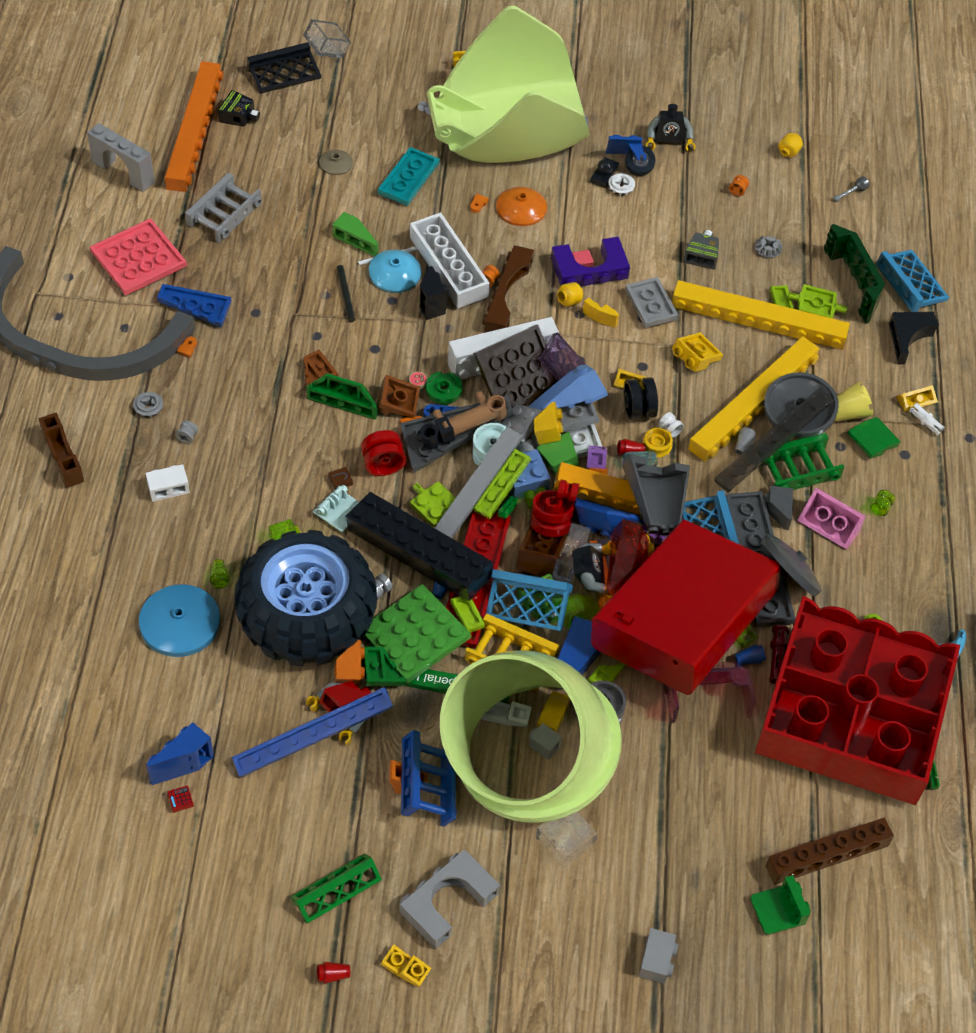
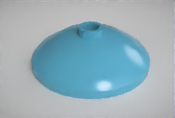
[369,250,421,293]

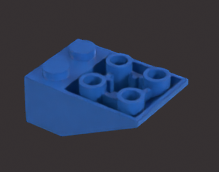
[146,722,214,785]

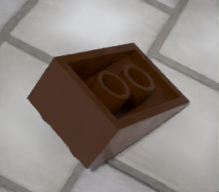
[515,525,568,578]

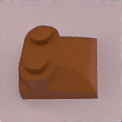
[377,375,420,418]

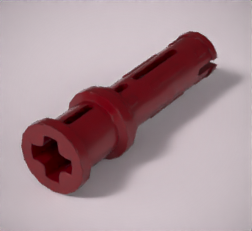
[769,625,790,684]

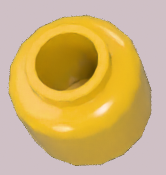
[778,133,803,158]
[557,282,583,307]

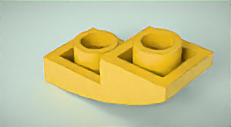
[582,298,619,327]
[537,691,571,732]
[380,944,432,987]

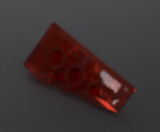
[606,519,649,596]

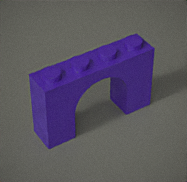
[551,237,630,286]

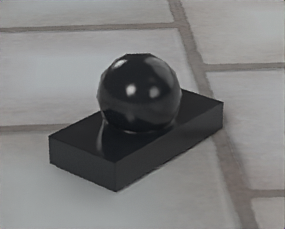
[590,157,619,188]

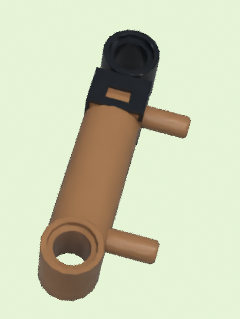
[420,391,507,449]

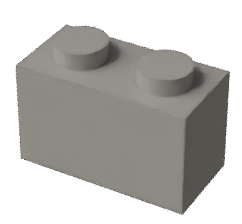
[639,928,679,984]

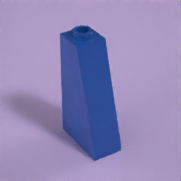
[557,616,601,690]

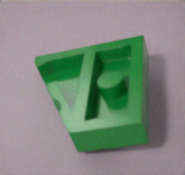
[363,647,406,686]

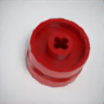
[361,430,406,476]
[530,490,575,537]

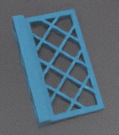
[875,250,949,312]
[683,490,739,544]
[486,569,573,631]

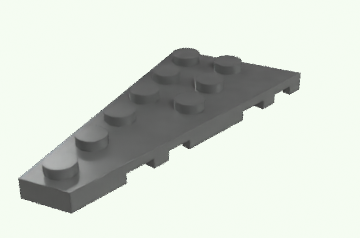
[400,395,513,473]

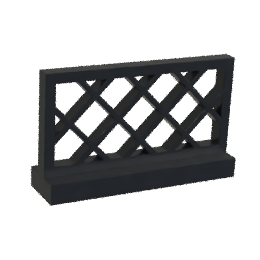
[247,42,321,94]

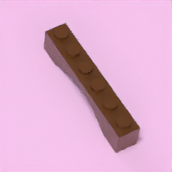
[482,245,534,333]

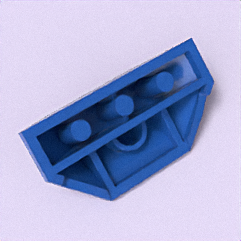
[574,498,644,538]

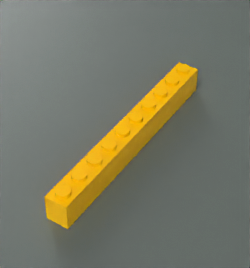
[672,280,850,350]
[688,337,820,462]

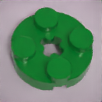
[426,371,462,406]

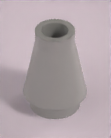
[734,427,756,456]

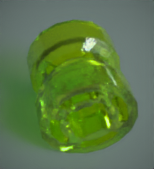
[524,486,546,509]
[870,490,895,516]

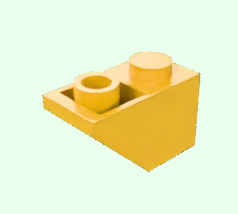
[534,402,563,445]

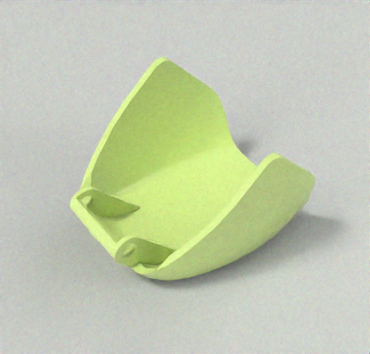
[427,6,590,163]

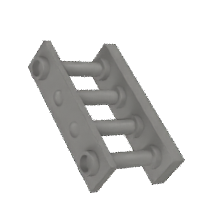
[185,173,262,243]

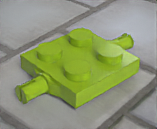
[788,284,848,319]
[410,481,456,528]

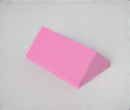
[797,488,866,549]

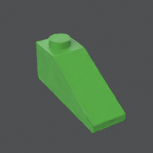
[332,212,378,257]

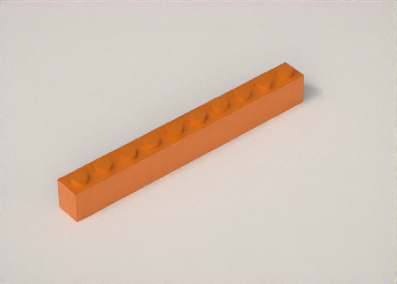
[165,61,224,192]

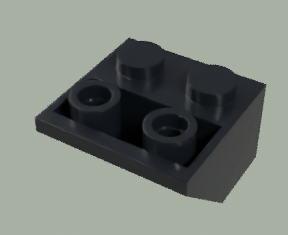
[419,266,448,320]

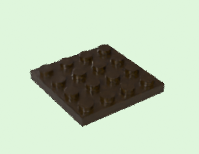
[473,324,560,421]

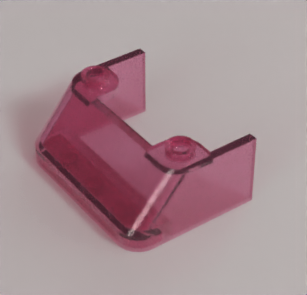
[664,661,756,723]

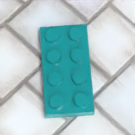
[378,147,439,206]

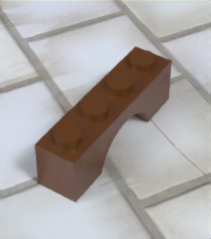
[38,412,84,488]

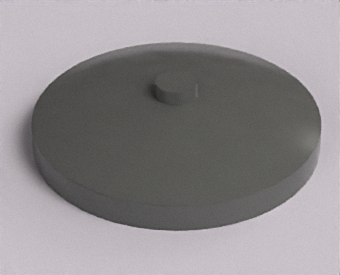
[764,372,839,438]
[762,533,822,597]

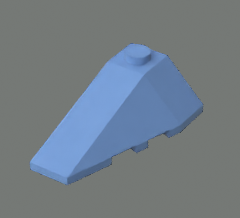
[528,364,608,411]

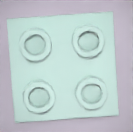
[313,485,359,532]

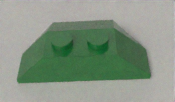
[306,373,377,420]

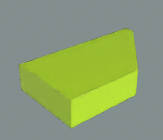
[587,663,625,683]

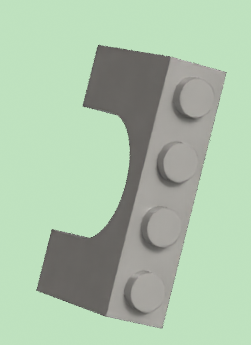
[87,123,155,192]
[400,849,500,949]

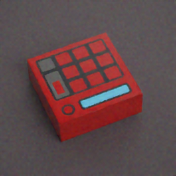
[167,785,194,813]

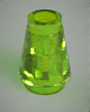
[210,559,229,589]

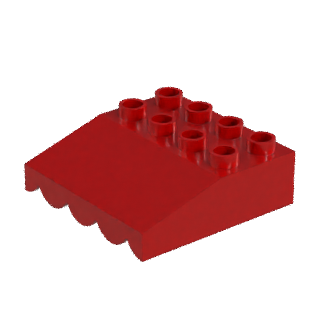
[755,596,961,806]

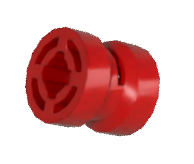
[556,479,579,502]

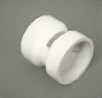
[658,412,684,438]

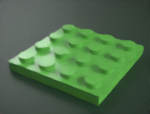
[364,584,472,684]

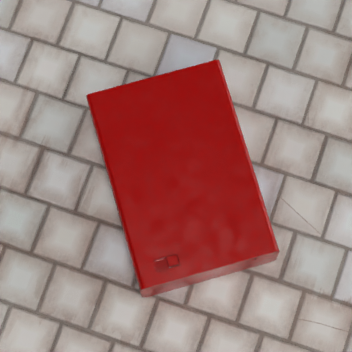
[591,520,781,695]

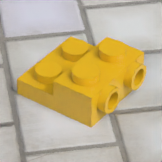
[671,332,724,372]

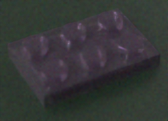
[539,332,585,381]

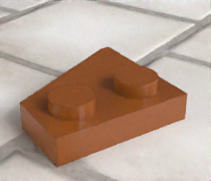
[304,350,338,387]

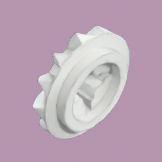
[608,173,635,195]

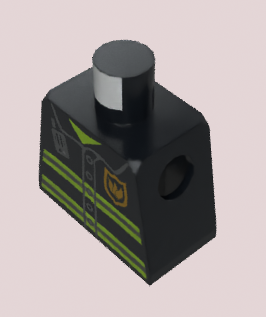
[218,90,260,127]

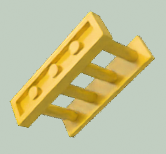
[465,613,559,692]

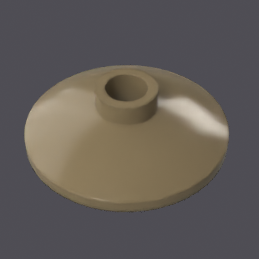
[319,150,353,175]

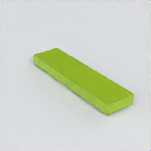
[473,449,531,520]

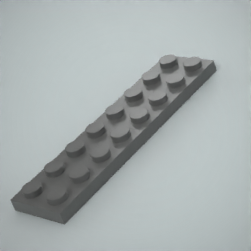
[725,491,795,627]

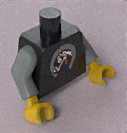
[644,104,696,151]
[572,541,619,598]

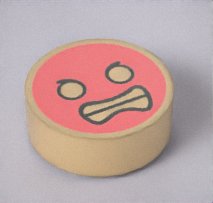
[409,372,427,390]

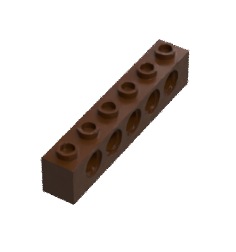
[765,817,894,885]

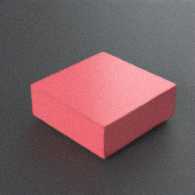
[572,250,594,267]

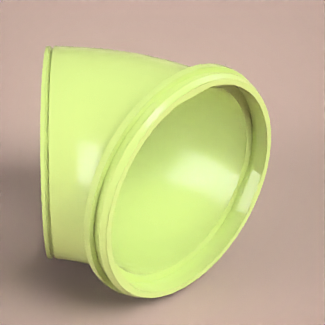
[440,650,622,823]

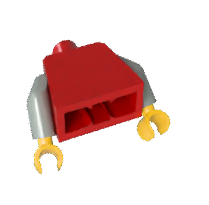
[306,681,371,746]

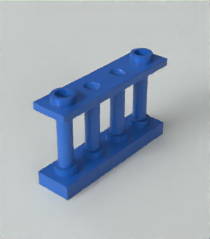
[401,730,457,827]

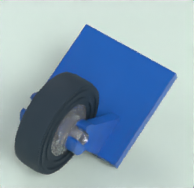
[606,135,656,176]

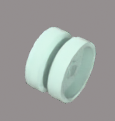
[472,423,506,466]

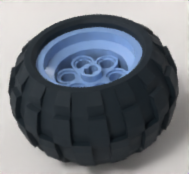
[235,530,377,666]

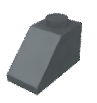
[764,486,793,530]

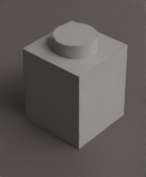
[529,723,562,760]

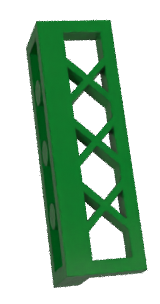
[290,853,382,924]

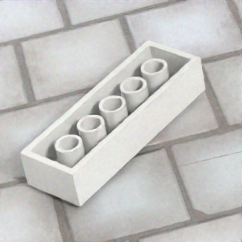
[410,212,490,309]
[448,317,559,379]

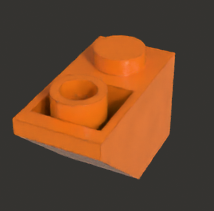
[334,640,365,685]

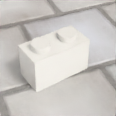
[145,464,190,502]

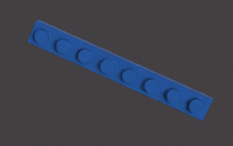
[232,687,394,778]

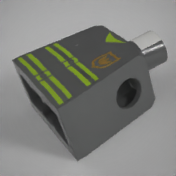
[683,230,719,270]

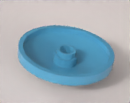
[139,584,220,657]

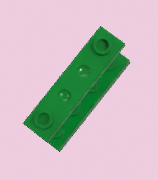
[755,433,844,490]

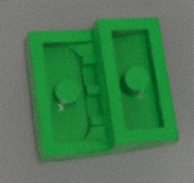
[847,417,901,458]

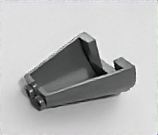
[622,455,690,536]

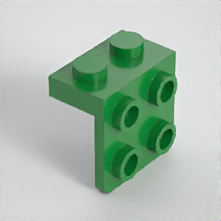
[750,875,811,935]

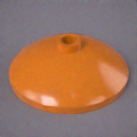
[496,186,547,226]

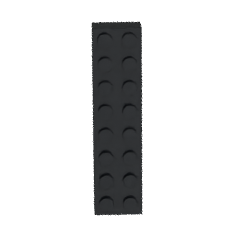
[345,492,493,601]

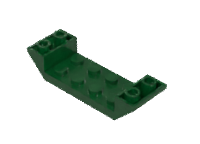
[824,224,885,324]

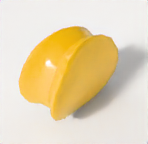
[643,428,673,458]

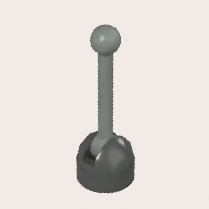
[833,176,870,202]

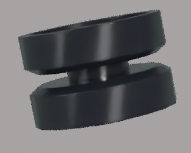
[624,377,658,420]

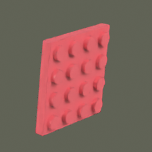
[90,218,187,296]

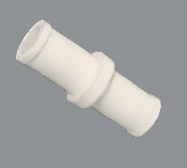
[909,403,945,436]

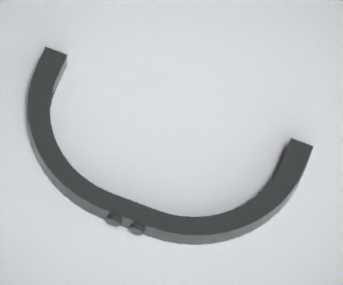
[0,246,195,381]

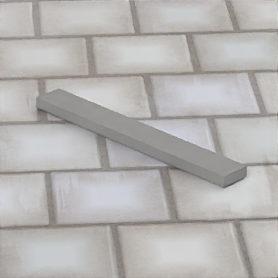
[435,427,523,538]

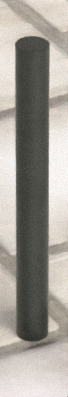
[337,265,355,323]

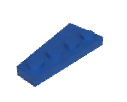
[157,284,232,328]

